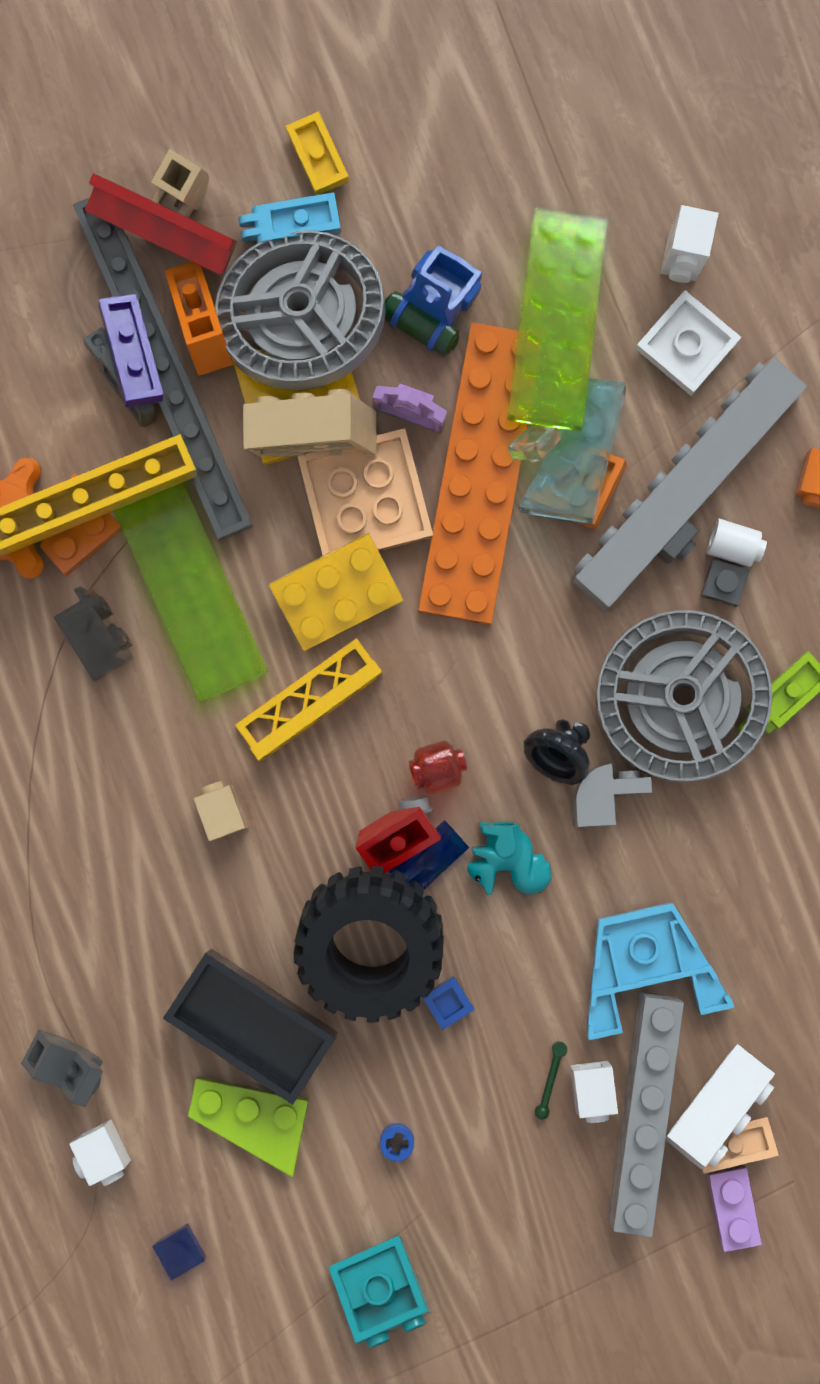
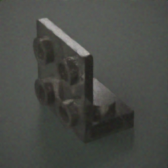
[54,586,133,681]

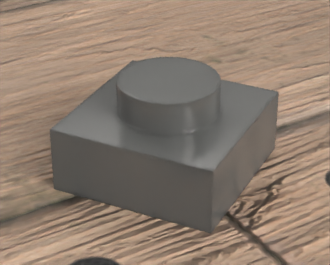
[657,521,699,564]
[701,559,749,607]

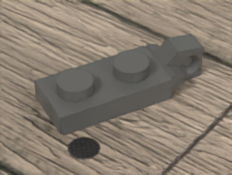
[83,327,156,427]

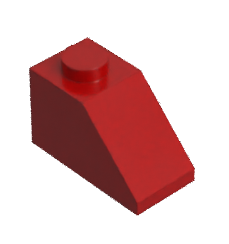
[355,807,441,873]

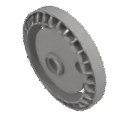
[215,230,386,390]
[597,610,772,783]

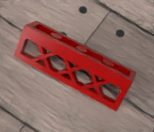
[84,173,238,276]

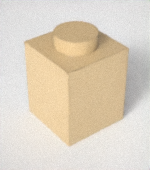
[193,781,249,841]

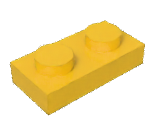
[285,111,349,196]

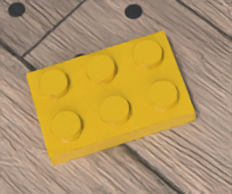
[269,532,404,651]

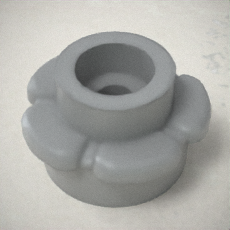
[399,796,433,818]

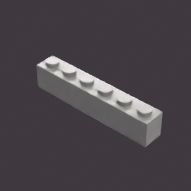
[608,992,684,1237]

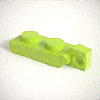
[735,651,820,734]

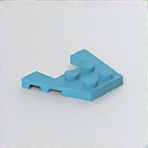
[586,902,734,1040]

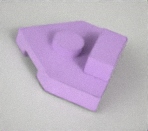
[372,383,447,433]

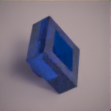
[152,1223,207,1281]

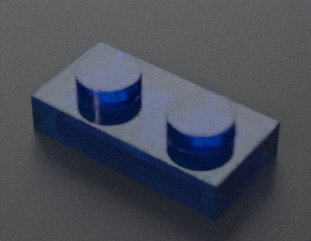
[389,820,470,889]

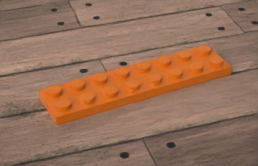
[418,322,544,625]

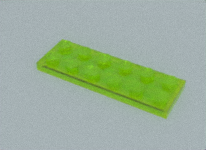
[507,208,607,432]
[114,482,269,703]

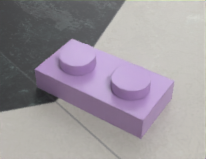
[707,1165,762,1252]

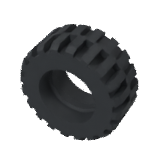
[293,866,444,1023]

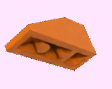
[164,261,234,376]

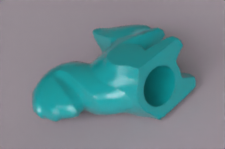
[467,821,552,895]

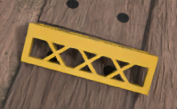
[235,638,383,762]

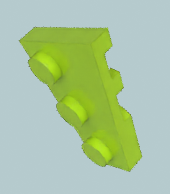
[188,1076,309,1177]

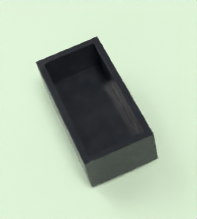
[163,949,338,1105]

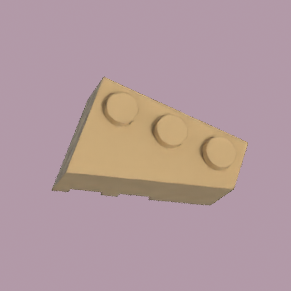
[243,389,377,457]

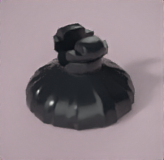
[524,719,590,785]

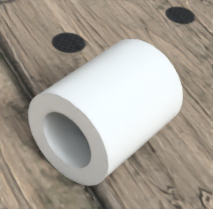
[706,518,767,567]

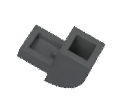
[21,1029,103,1107]

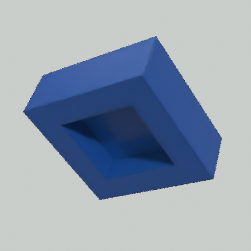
[422,976,475,1030]

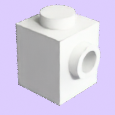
[570,1061,618,1123]
[69,1119,131,1186]

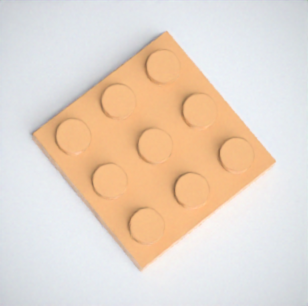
[297,428,433,555]

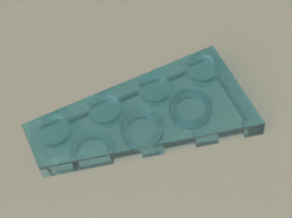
[519,378,626,524]

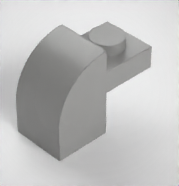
[572,764,652,827]

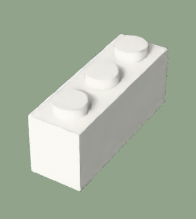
[665,1044,775,1169]

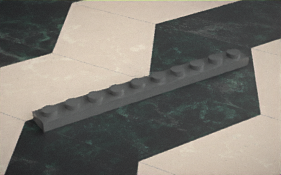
[73,197,253,541]

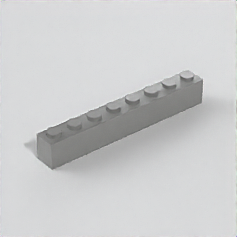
[572,357,808,612]

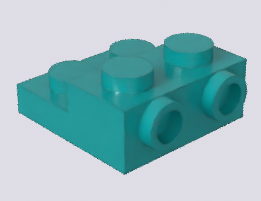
[328,1235,432,1349]

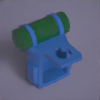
[385,245,482,357]

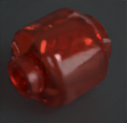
[409,741,467,794]

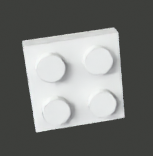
[635,290,741,396]

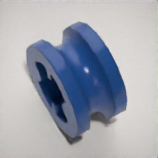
[380,1123,414,1162]

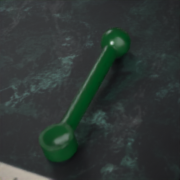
[535,1041,567,1120]

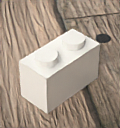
[660,205,718,283]

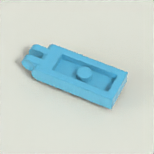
[238,192,341,244]

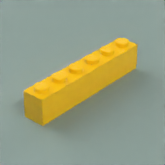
[0,434,197,557]

